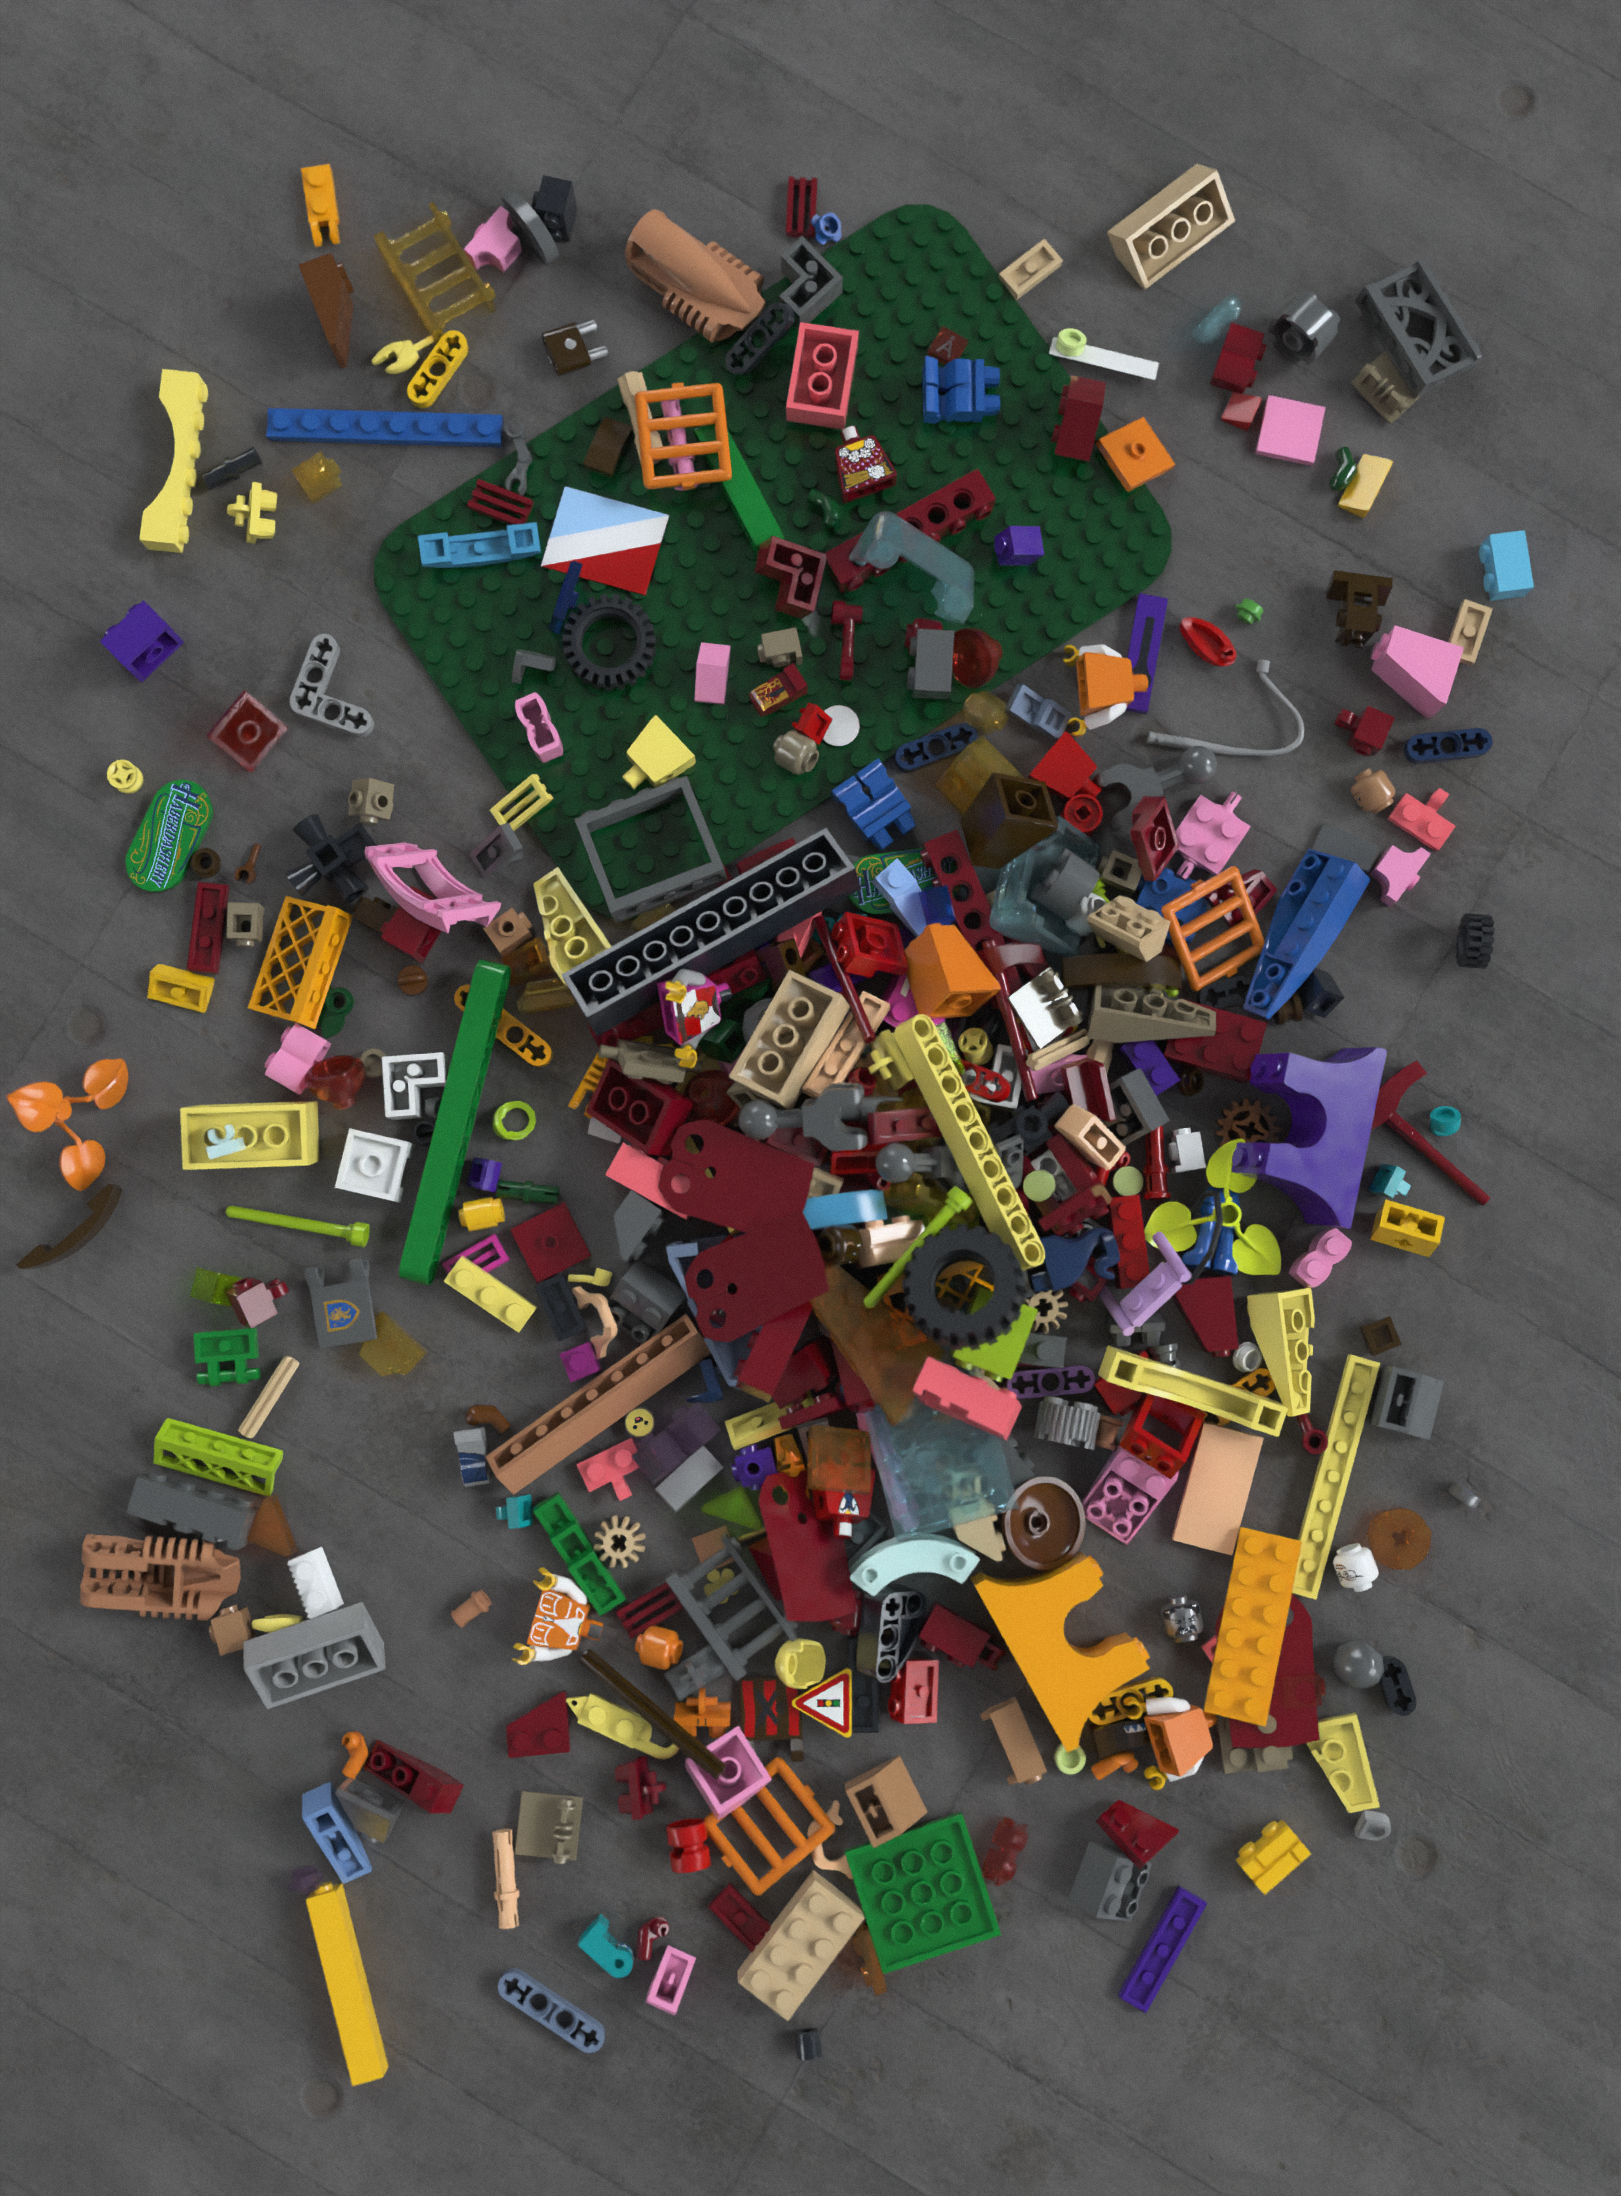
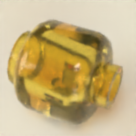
[962,691,1008,735]

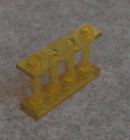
[373,202,497,344]

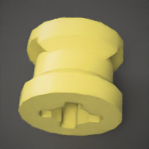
[107,760,143,794]
[958,1028,994,1066]

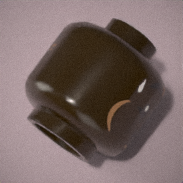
[817,1224,863,1266]

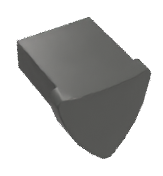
[512,649,557,684]

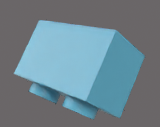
[1479,530,1534,601]

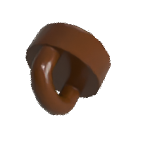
[397,965,429,996]

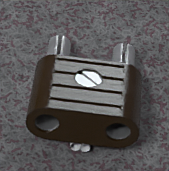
[541,320,608,376]

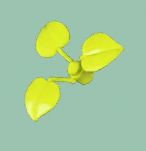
[1144,1138,1281,1275]

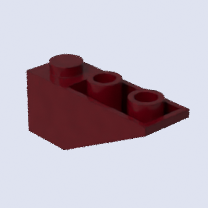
[364,1740,464,1813]

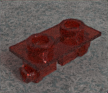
[982,1816,1028,1886]

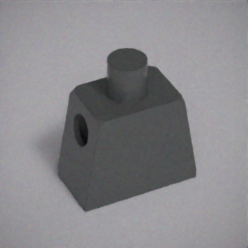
[1018,1332,1067,1368]

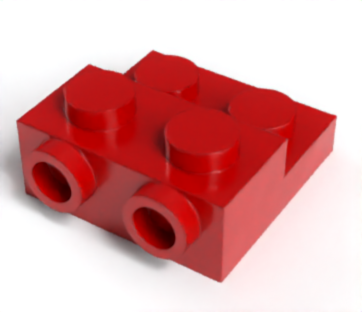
[831,912,909,978]

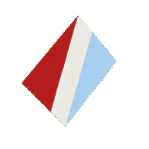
[541,486,669,595]

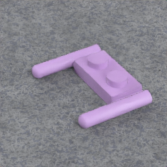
[1098,1232,1191,1336]

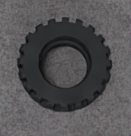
[902,1224,1026,1351]

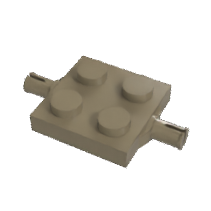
[598,1039,702,1084]

